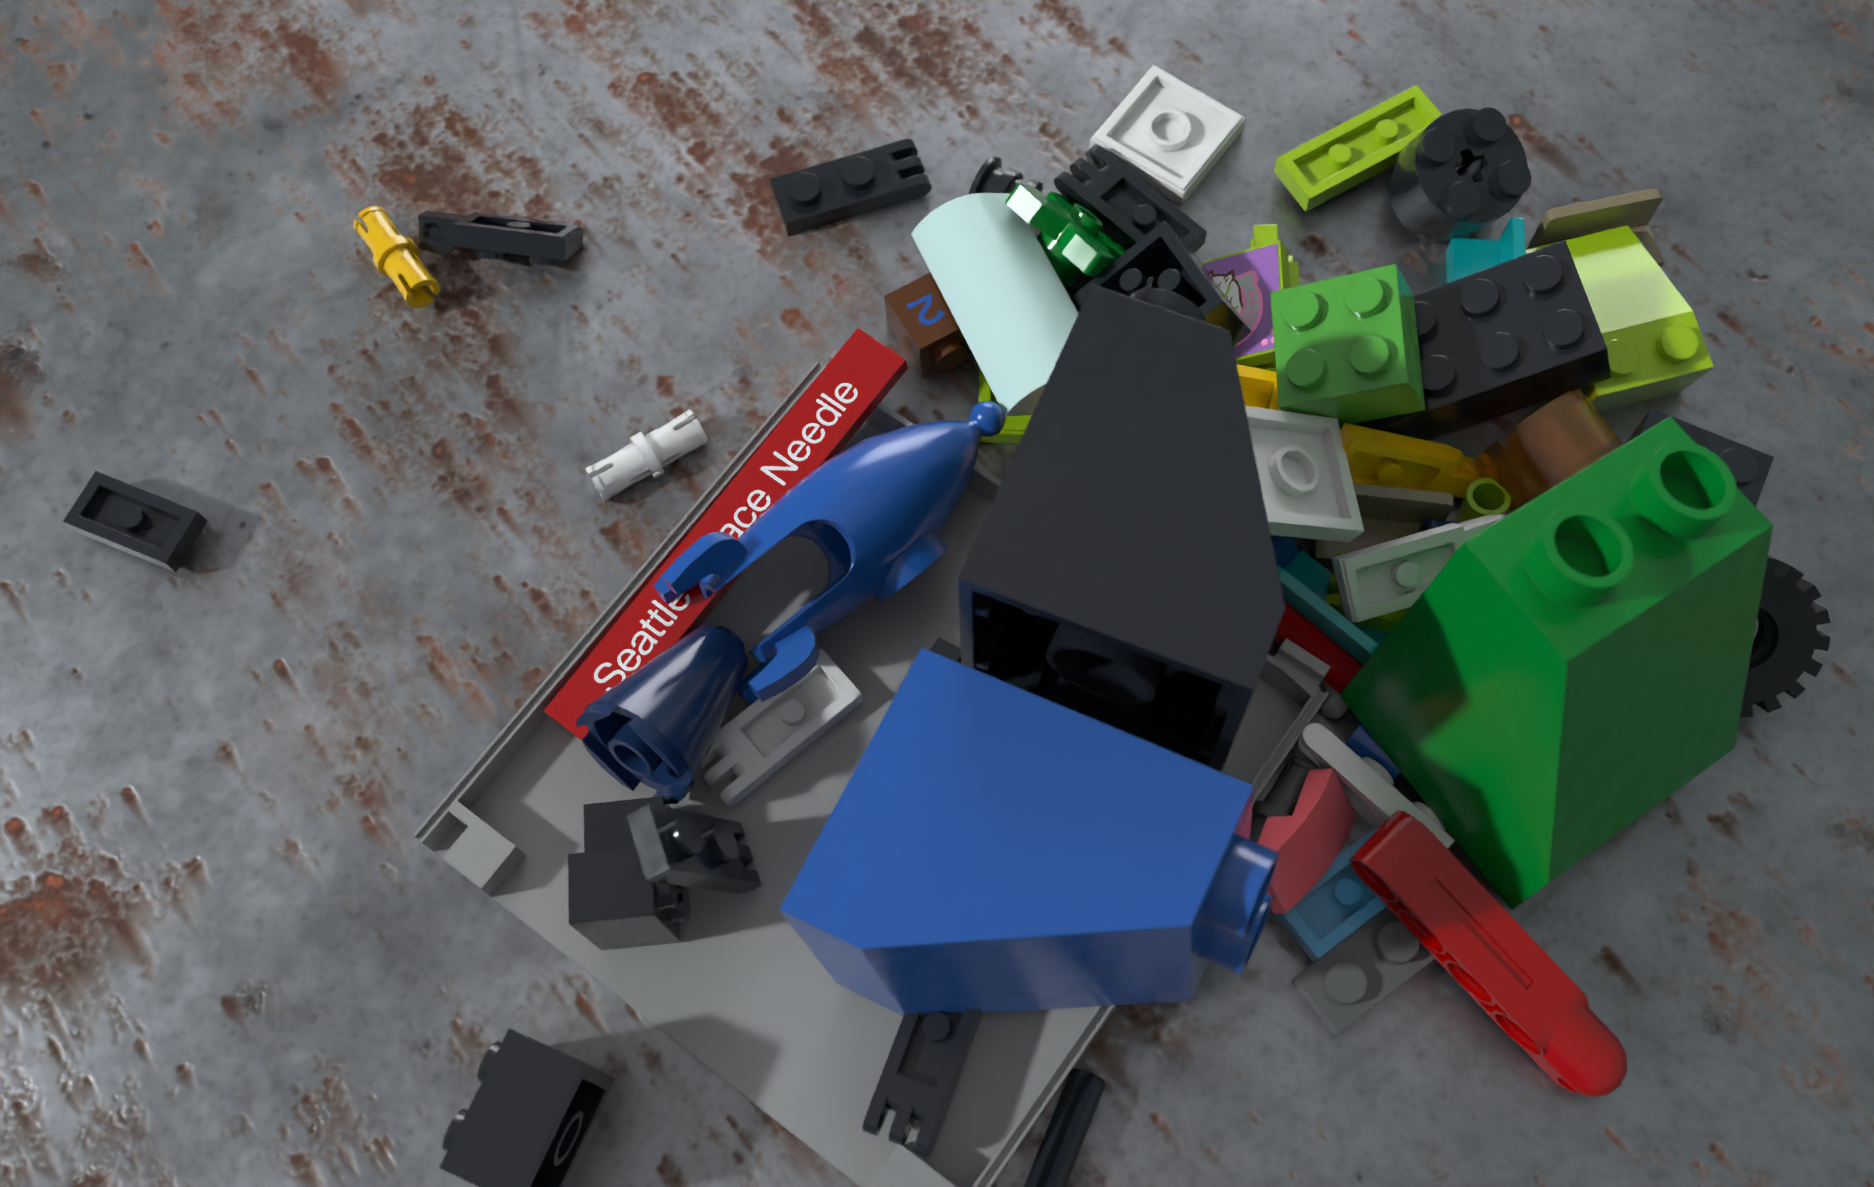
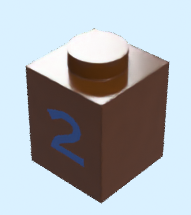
[884,272,972,378]

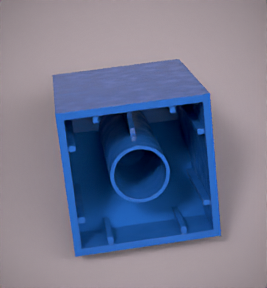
[779,647,1280,1016]

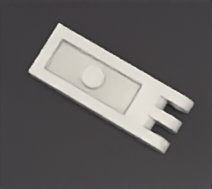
[701,649,863,808]
[1292,723,1455,849]

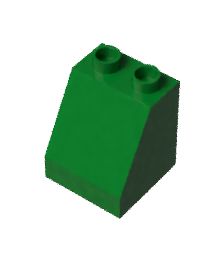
[1339,417,1773,910]

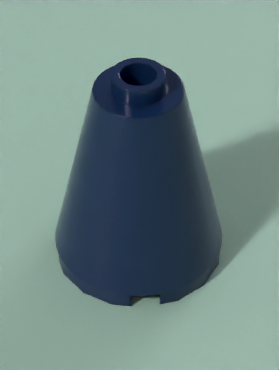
[576,625,748,804]

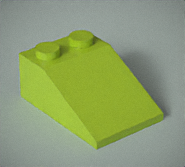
[1525,225,1714,419]

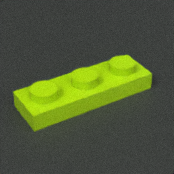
[1274,85,1442,212]

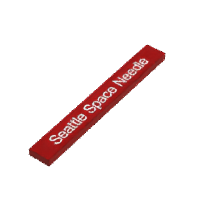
[543,328,908,740]

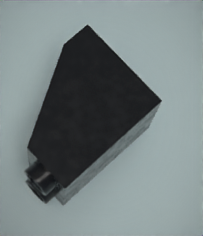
[957,284,1285,772]

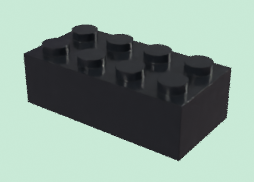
[1352,240,1611,441]

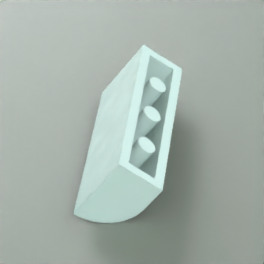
[911,193,1079,416]

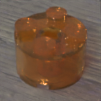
[1473,388,1624,513]

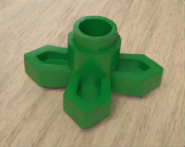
[1005,182,1127,287]

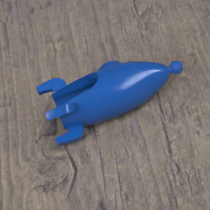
[654,401,1005,705]

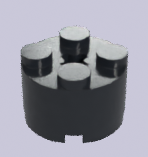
[1388,107,1532,245]

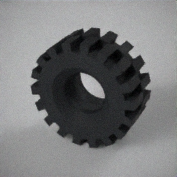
[1740,555,1830,718]

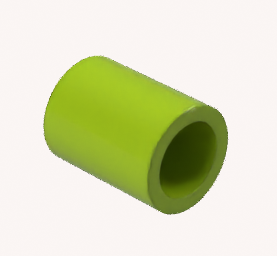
[1455,478,1511,522]

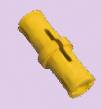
[353,206,440,308]

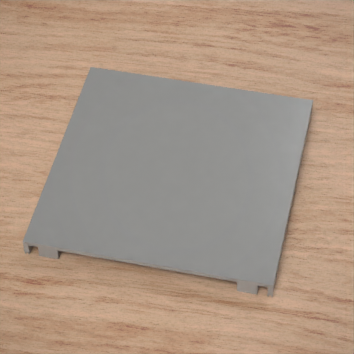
[413,349,1331,1187]

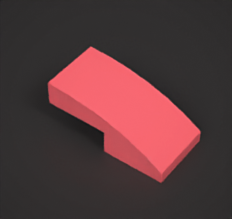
[1258,768,1356,914]

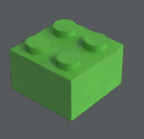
[1270,264,1425,426]

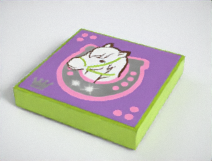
[1201,240,1290,367]

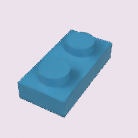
[1270,826,1386,963]

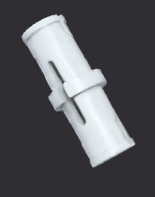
[585,409,709,502]

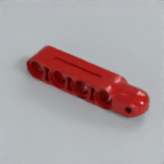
[1349,810,1627,1098]

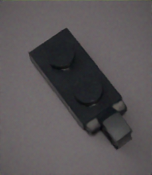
[418,211,583,266]

